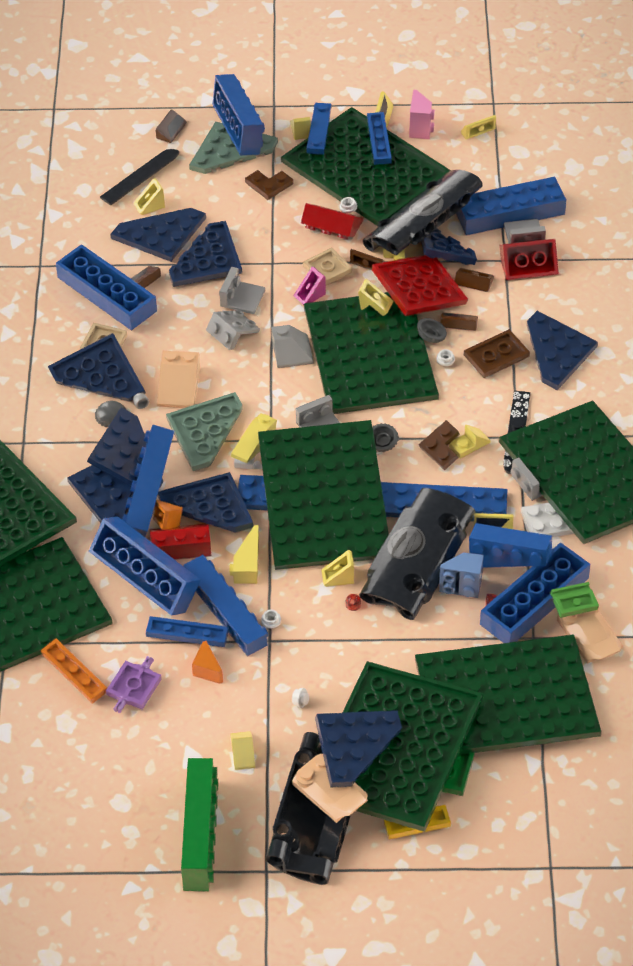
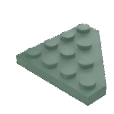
[189,121,278,174]
[166,392,243,471]

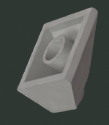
[271,325,314,368]

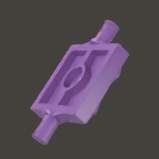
[106,656,162,713]

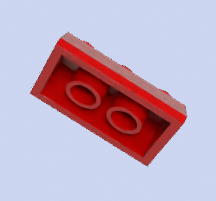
[301,203,364,240]
[499,239,559,280]
[150,524,212,560]

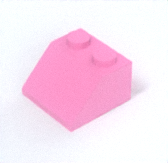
[409,90,435,139]

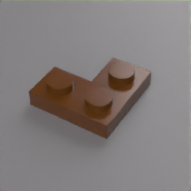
[245,170,293,200]
[419,420,460,471]

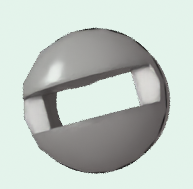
[133,393,150,409]

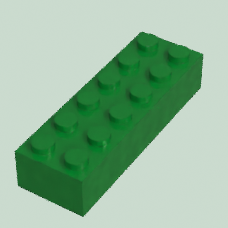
[181,758,219,891]

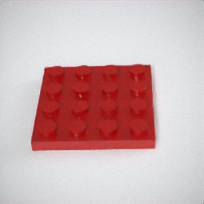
[371,255,468,316]

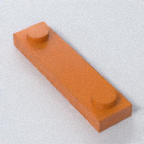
[41,638,107,704]

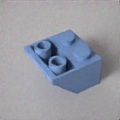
[439,552,484,598]

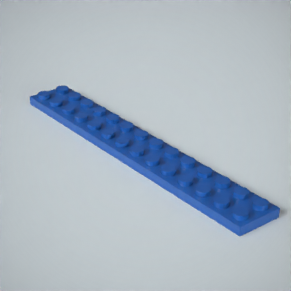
[238,475,508,522]

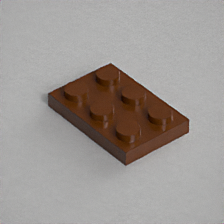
[464,329,530,378]

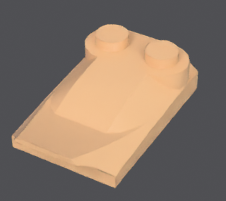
[557,607,623,664]
[292,754,368,823]

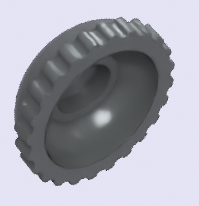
[417,318,447,343]
[95,401,126,427]
[373,423,399,452]

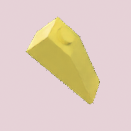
[231,413,277,463]
[229,525,259,584]

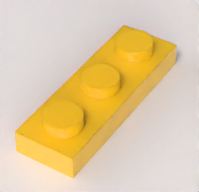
[383,805,451,840]

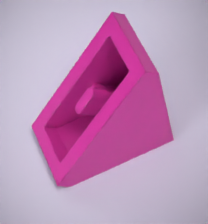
[293,266,326,305]

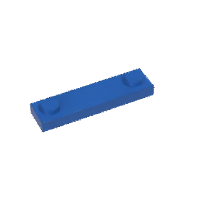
[307,102,332,154]
[367,112,391,165]
[146,616,229,647]

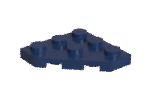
[421,228,477,265]

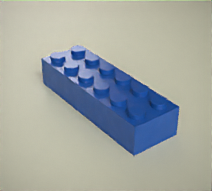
[212,74,265,156]
[456,176,567,236]
[56,244,157,331]
[88,516,201,616]
[480,542,591,643]

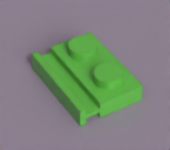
[550,582,599,618]

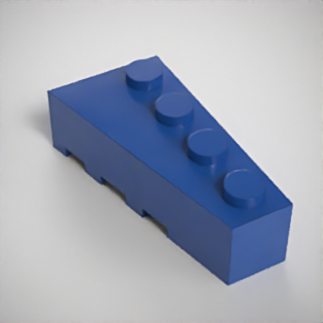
[469,523,552,568]

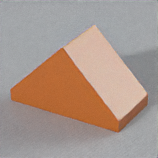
[153,500,183,530]
[192,641,223,684]

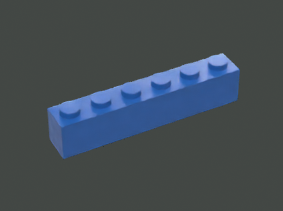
[122,424,174,537]
[183,555,269,657]

